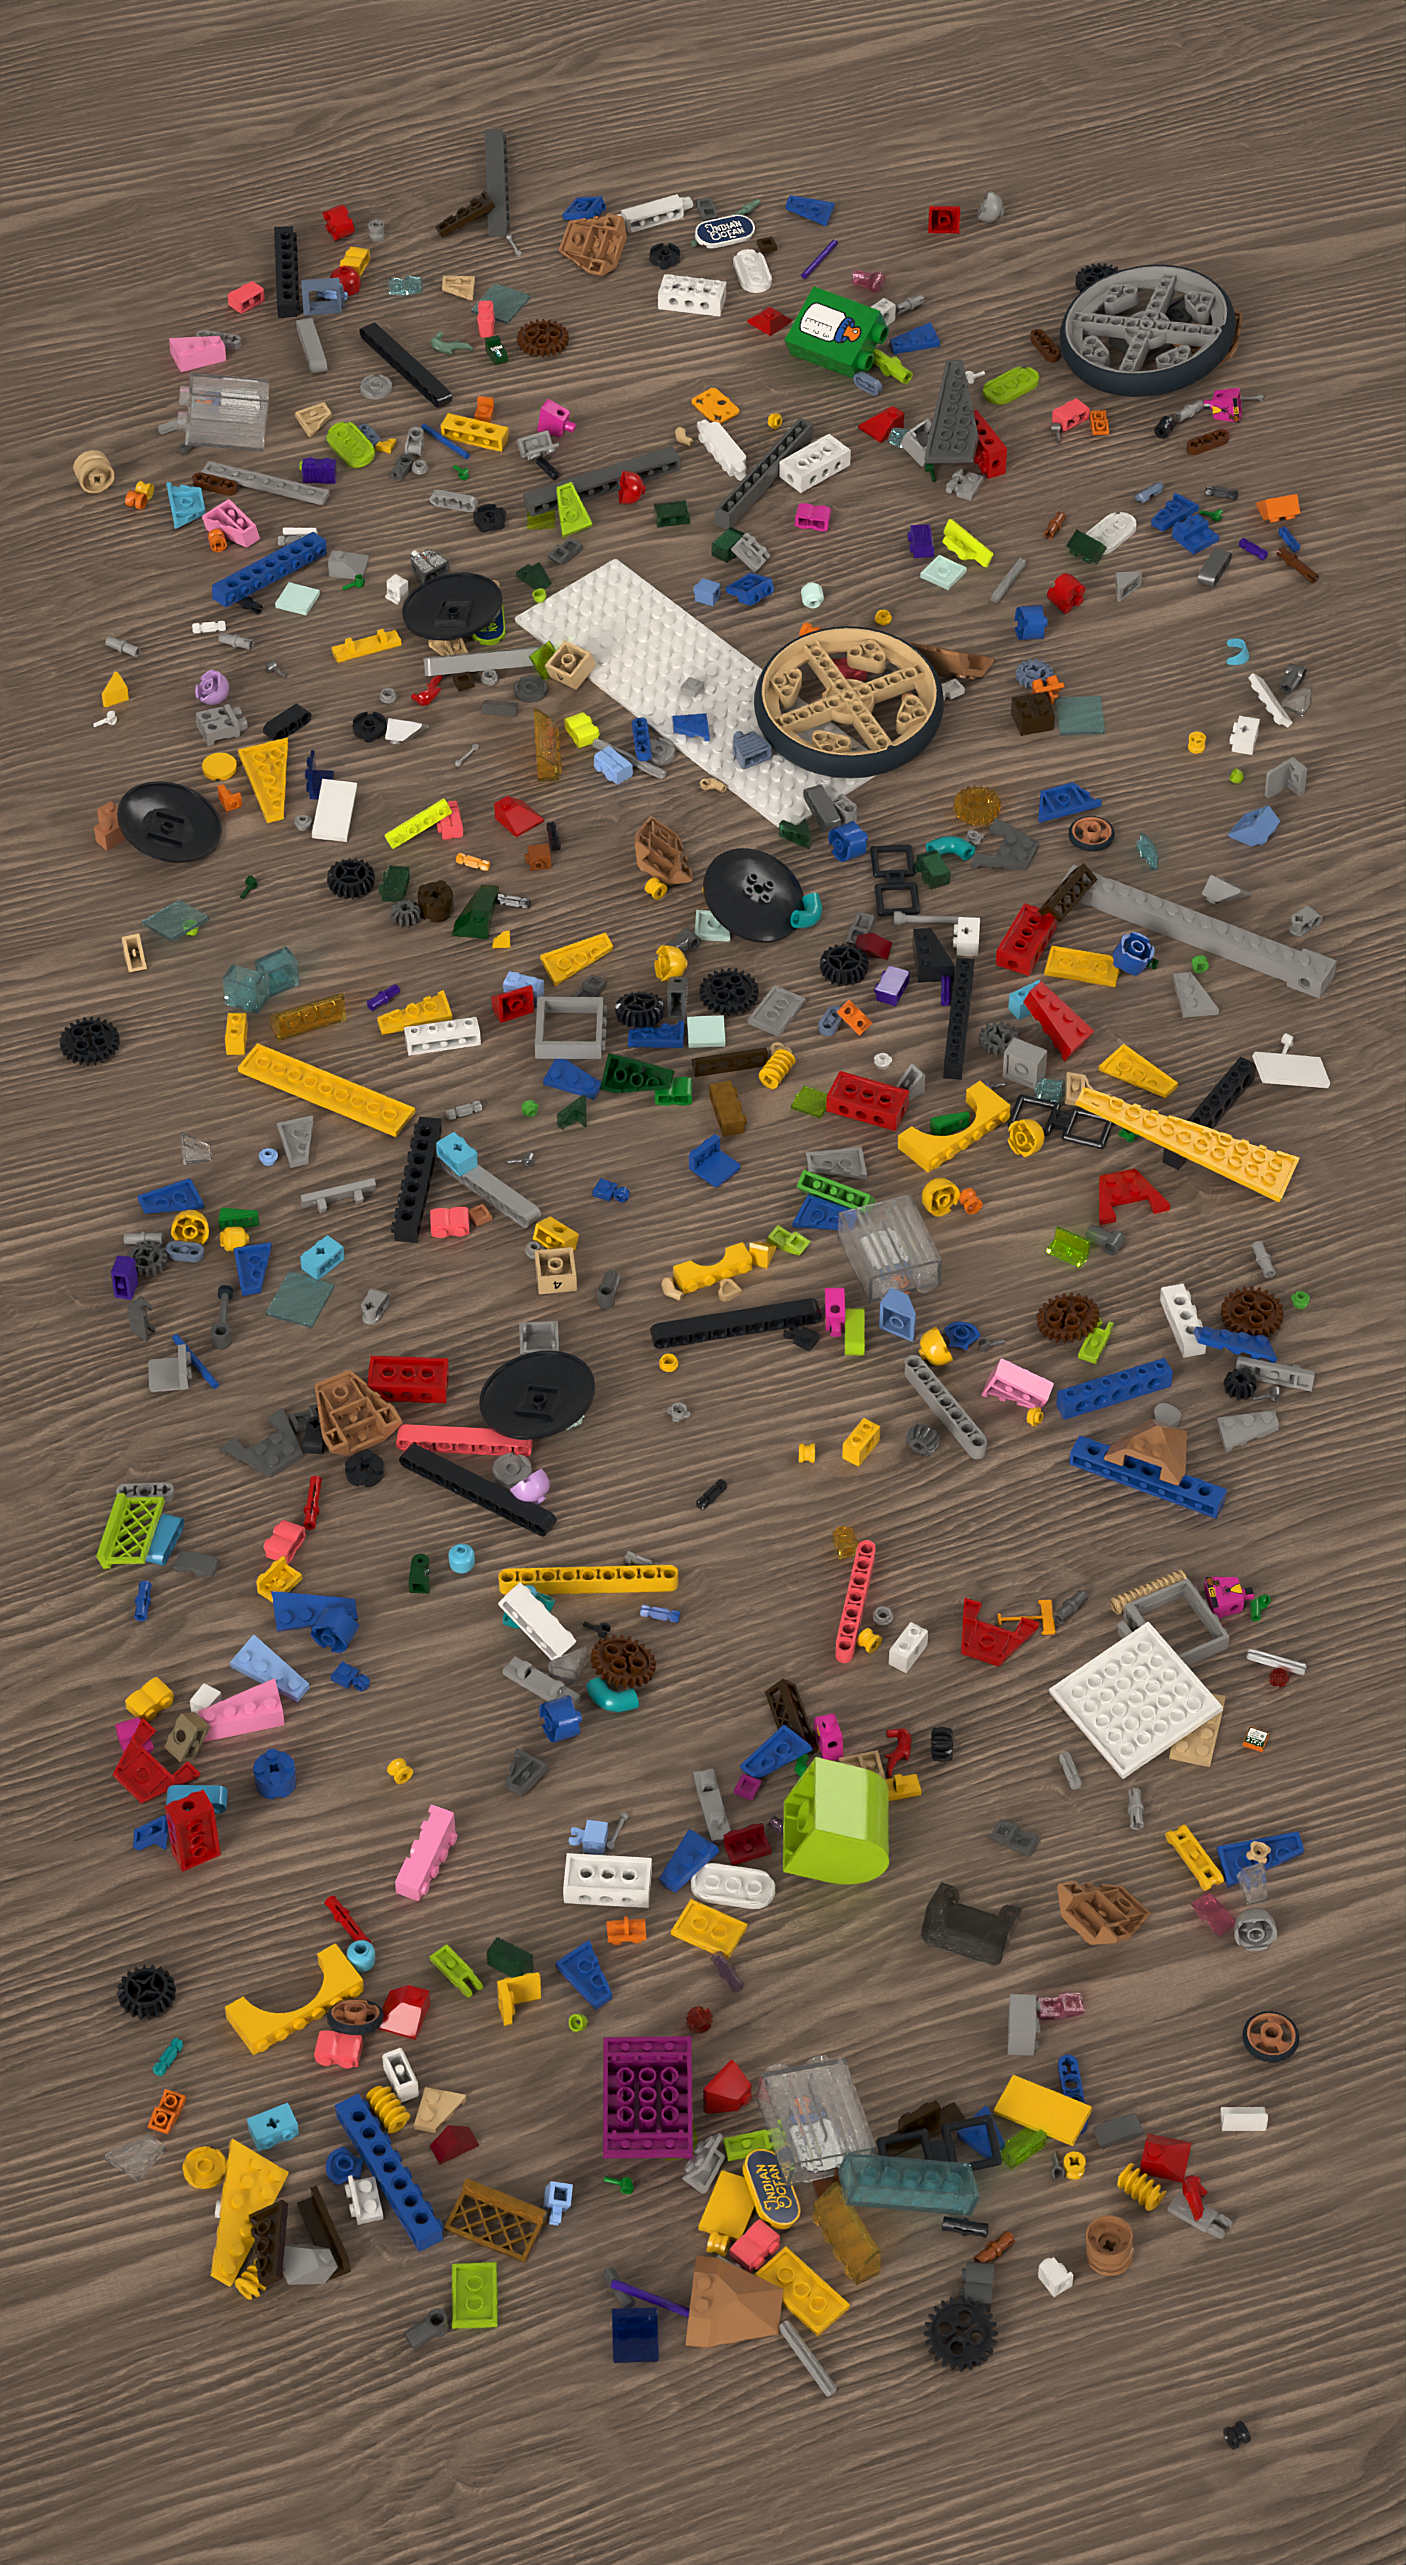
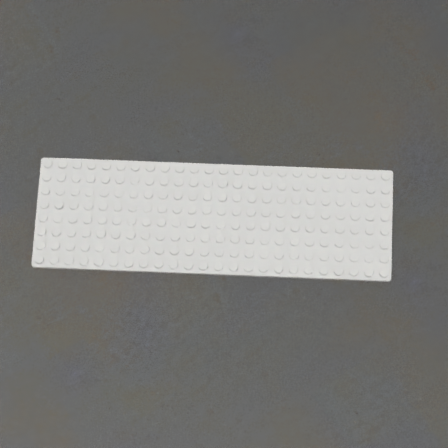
[515,559,877,832]

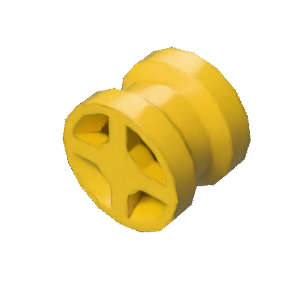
[135,481,154,500]
[1188,732,1206,754]
[645,877,667,900]
[799,1443,815,1463]
[856,1628,882,1654]
[387,1758,413,1784]
[1063,2151,1086,2180]
[706,2230,731,2257]

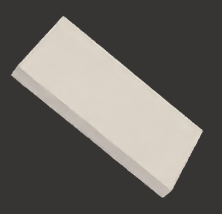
[312,779,357,842]
[1252,1052,1330,1088]

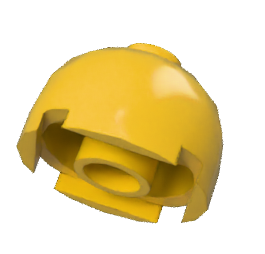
[654,945,688,982]
[1008,1119,1045,1157]
[921,1178,960,1217]
[171,1210,209,1245]
[918,1326,954,1366]

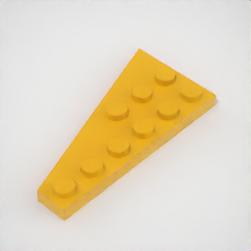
[238,737,288,823]
[210,2139,289,2287]

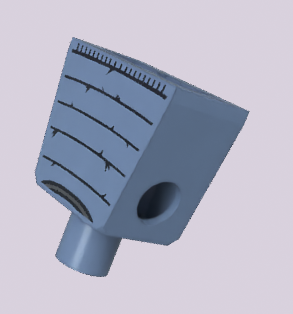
[732,731,771,770]

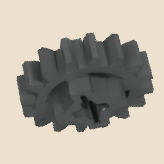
[979,1021,1019,1056]
[127,1240,168,1277]

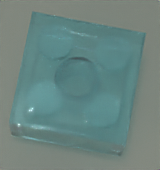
[255,946,300,998]
[222,964,268,1014]

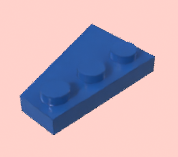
[786,195,835,226]
[889,322,940,354]
[137,1178,204,1214]
[233,1242,272,1296]
[739,1725,813,1779]
[659,1829,719,1893]
[555,1940,612,2010]

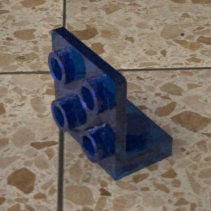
[305,750,334,800]
[612,2307,659,2363]

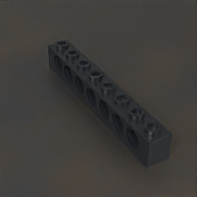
[274,226,300,318]
[943,958,975,1080]
[1163,1056,1256,1170]
[391,1116,442,1243]

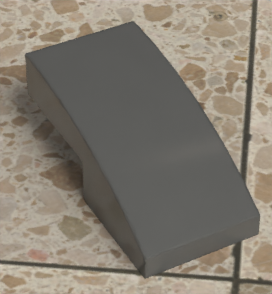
[696,197,718,222]
[548,537,583,565]
[846,912,876,945]
[572,975,607,997]
[289,1404,319,1433]
[173,1551,220,1577]
[991,1820,1040,1857]
[1092,2113,1144,2150]

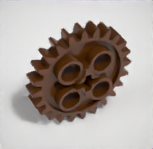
[517,319,569,358]
[1221,1286,1284,1338]
[1037,1292,1100,1343]
[590,1634,657,1689]

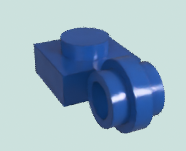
[592,1178,630,1203]
[330,1662,370,1692]

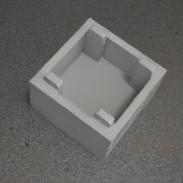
[900,418,932,467]
[1003,1038,1047,1090]
[519,1321,559,1356]
[1008,1994,1040,2056]

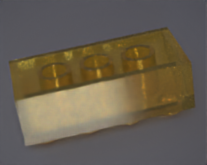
[533,708,562,782]
[269,993,346,1041]
[811,2181,881,2285]

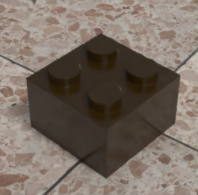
[1011,692,1055,736]

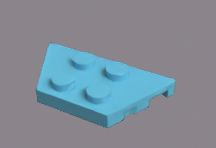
[166,482,206,529]

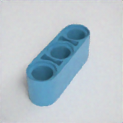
[146,1513,184,1566]
[166,1785,228,1814]

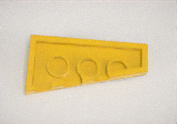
[540,932,613,986]
[377,990,453,1035]
[1098,1044,1178,1098]

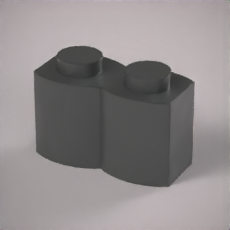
[960,2262,994,2312]

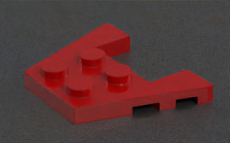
[1099,1168,1170,1225]
[961,1597,1039,1667]
[112,1718,201,1804]

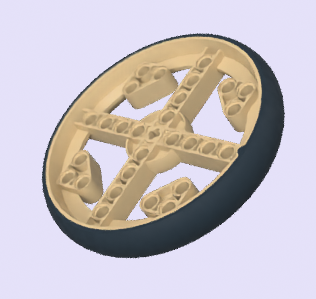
[754,626,944,778]

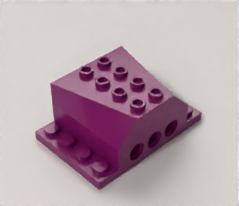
[603,2036,693,2159]

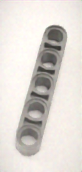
[296,318,327,374]

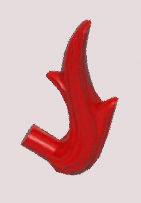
[411,675,443,706]
[885,1728,912,1779]
[1182,2175,1208,2222]

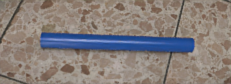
[421,423,470,459]
[172,1334,219,1389]

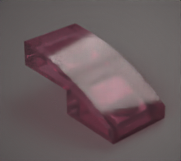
[1191,1892,1235,1937]
[1036,1993,1085,2020]

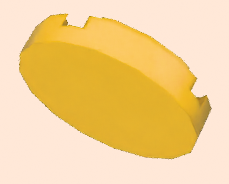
[202,752,237,781]
[182,2146,227,2189]

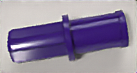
[366,984,400,1011]

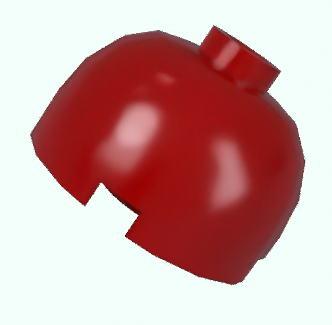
[330,266,361,296]
[618,471,646,504]

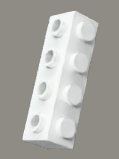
[404,1017,481,1056]
[498,1582,576,1663]

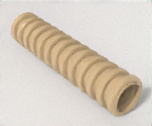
[1110,1569,1187,1615]

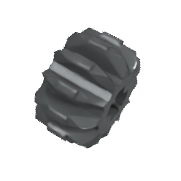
[390,899,421,928]
[906,1423,940,1456]

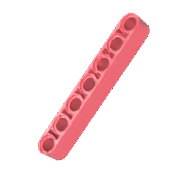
[396,1424,533,1457]
[835,1540,875,1663]

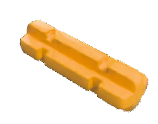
[456,853,490,871]

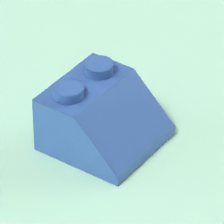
[1228,805,1280,847]
[879,1288,916,1342]

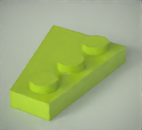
[556,482,592,538]

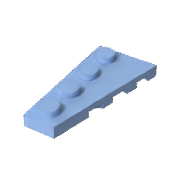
[230,1634,309,1703]

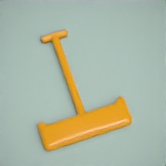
[997,1600,1056,1635]

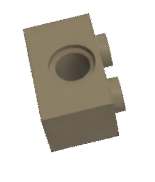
[164,1712,211,1762]

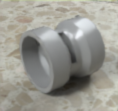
[368,219,385,242]

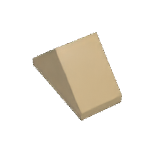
[121,933,147,972]

